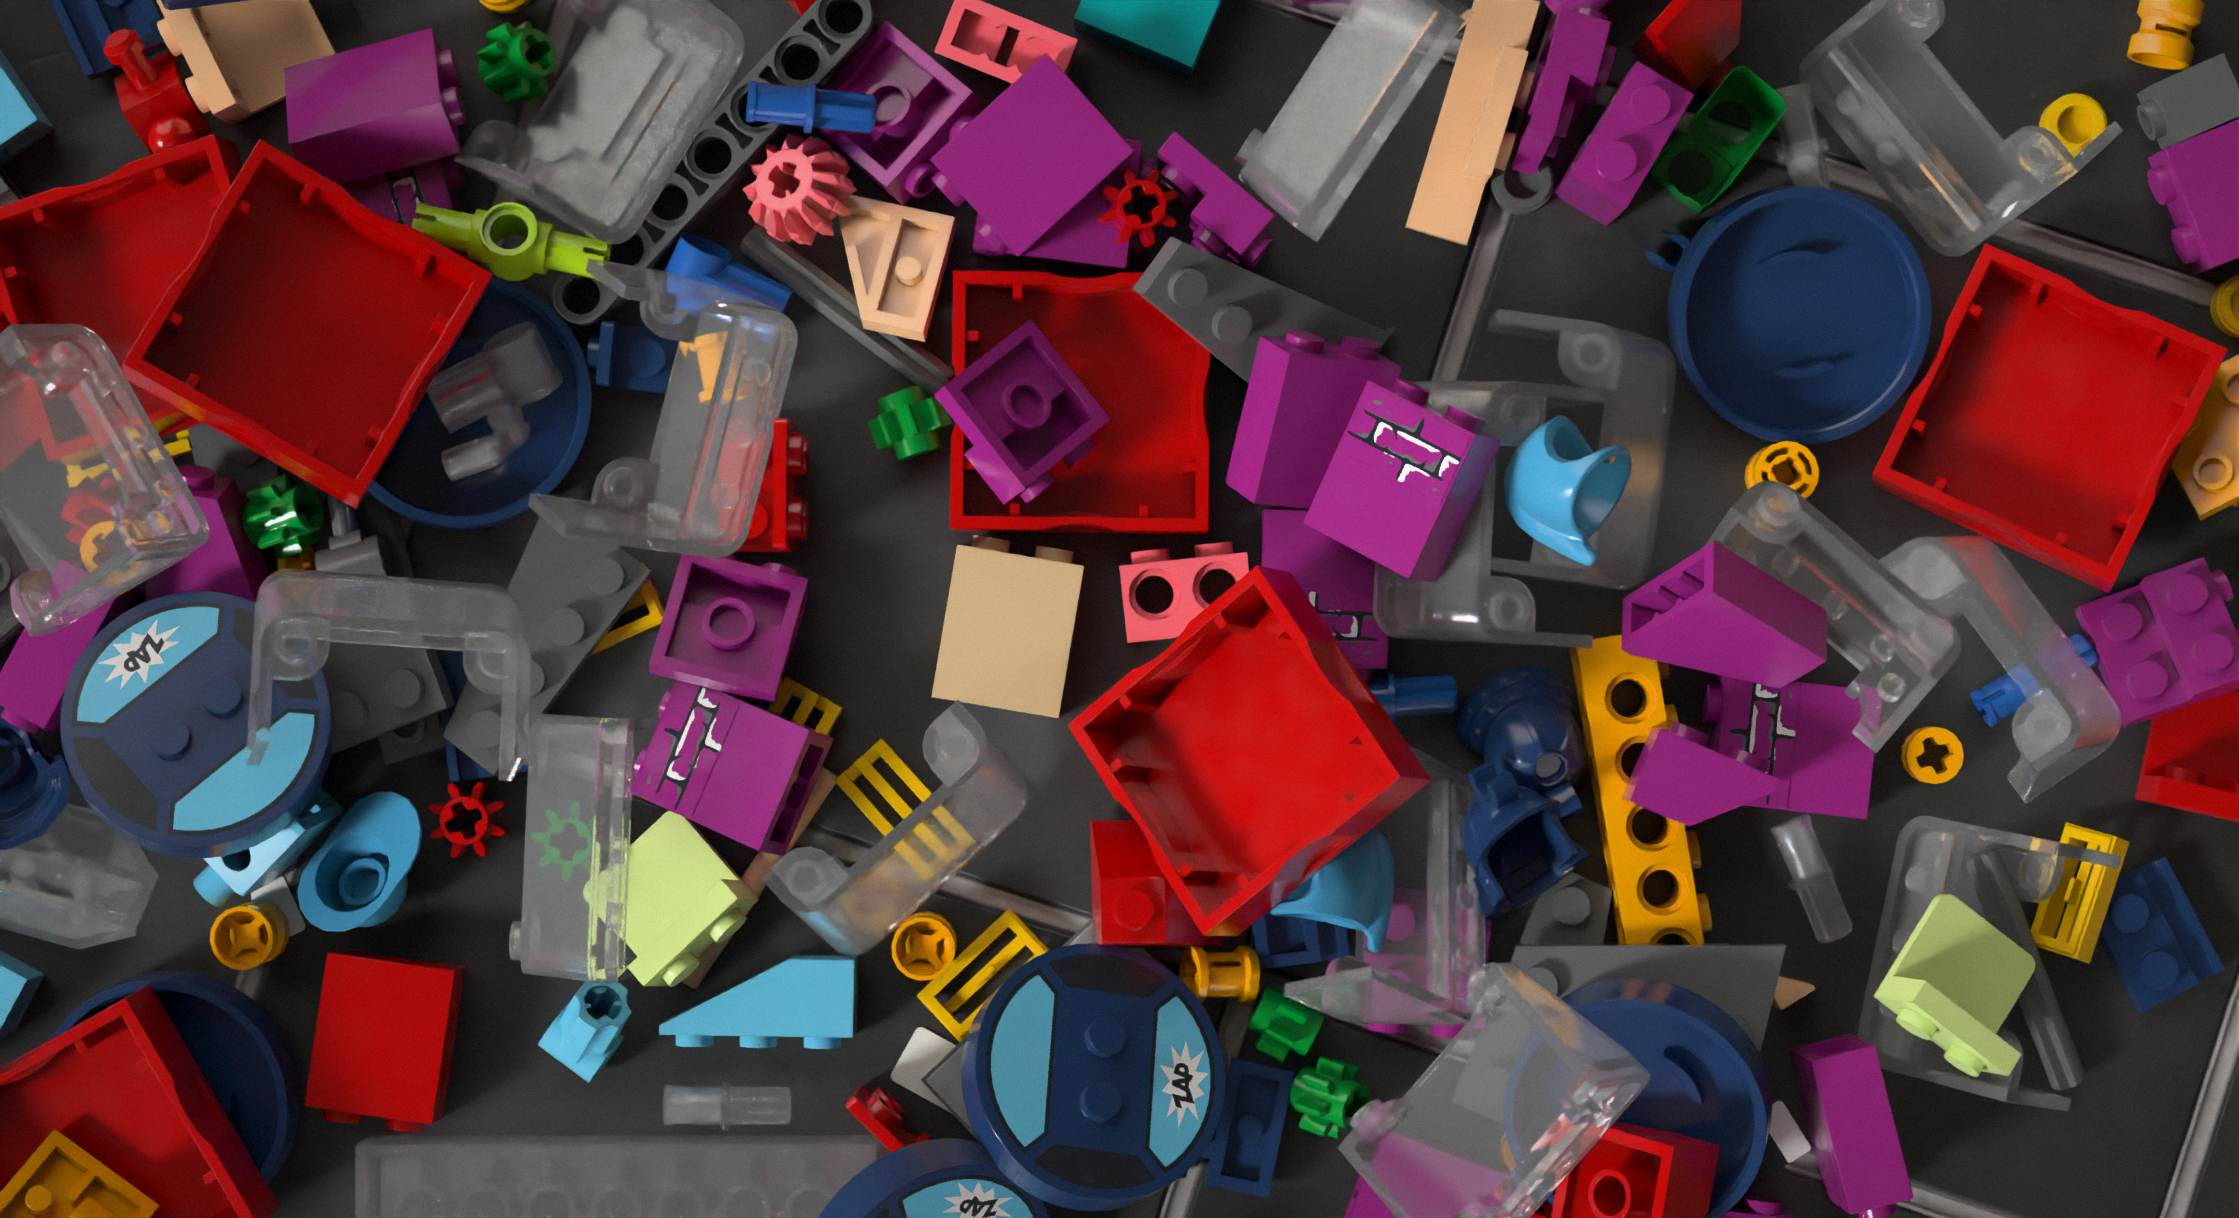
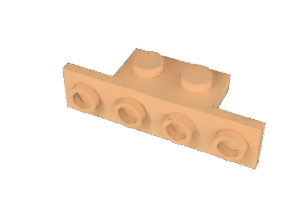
[1405,0,1540,246]

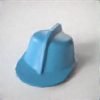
[297,791,422,932]

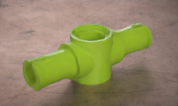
[412,202,612,282]

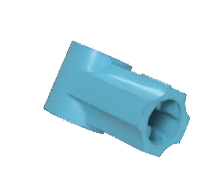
[538,977,632,1083]

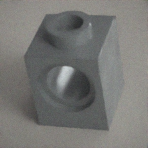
[2136,53,2239,150]

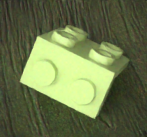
[587,811,759,987]
[1873,894,2035,1077]

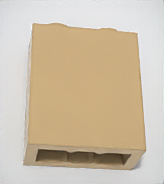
[931,535,1084,718]

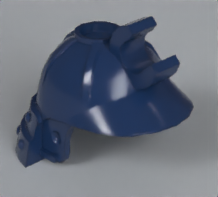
[1455,665,1589,825]
[0,706,71,850]
[1461,761,1589,921]

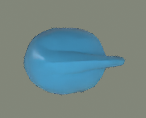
[1503,415,1632,566]
[1269,826,1395,953]

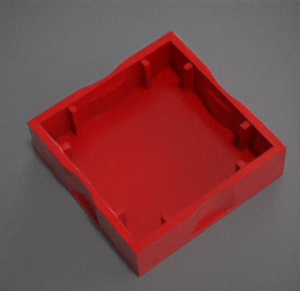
[0,134,243,467]
[122,139,493,509]
[1872,243,2228,593]
[950,271,1210,534]
[1067,565,1432,936]
[0,984,280,1218]

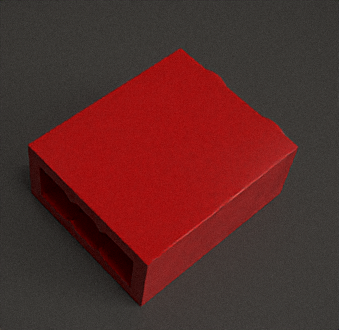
[304,948,466,1133]

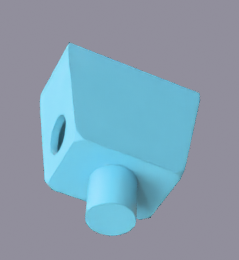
[193,785,346,907]

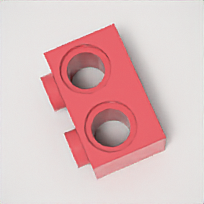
[934,0,1080,84]
[1119,542,1249,643]

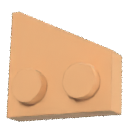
[838,195,957,342]

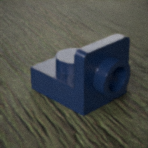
[587,320,686,396]

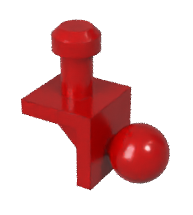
[103,29,210,155]

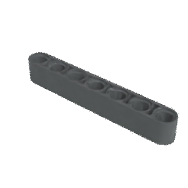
[551,0,877,330]

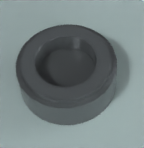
[1489,150,1555,215]

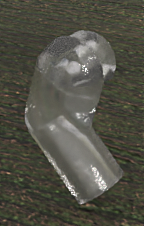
[441,404,530,481]

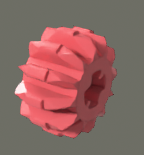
[742,133,857,246]

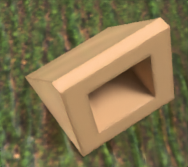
[1772,976,1815,1010]

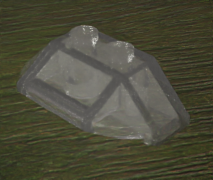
[0,803,159,950]

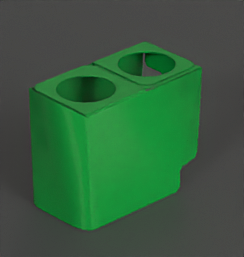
[1647,65,1786,214]

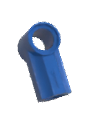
[656,232,793,342]

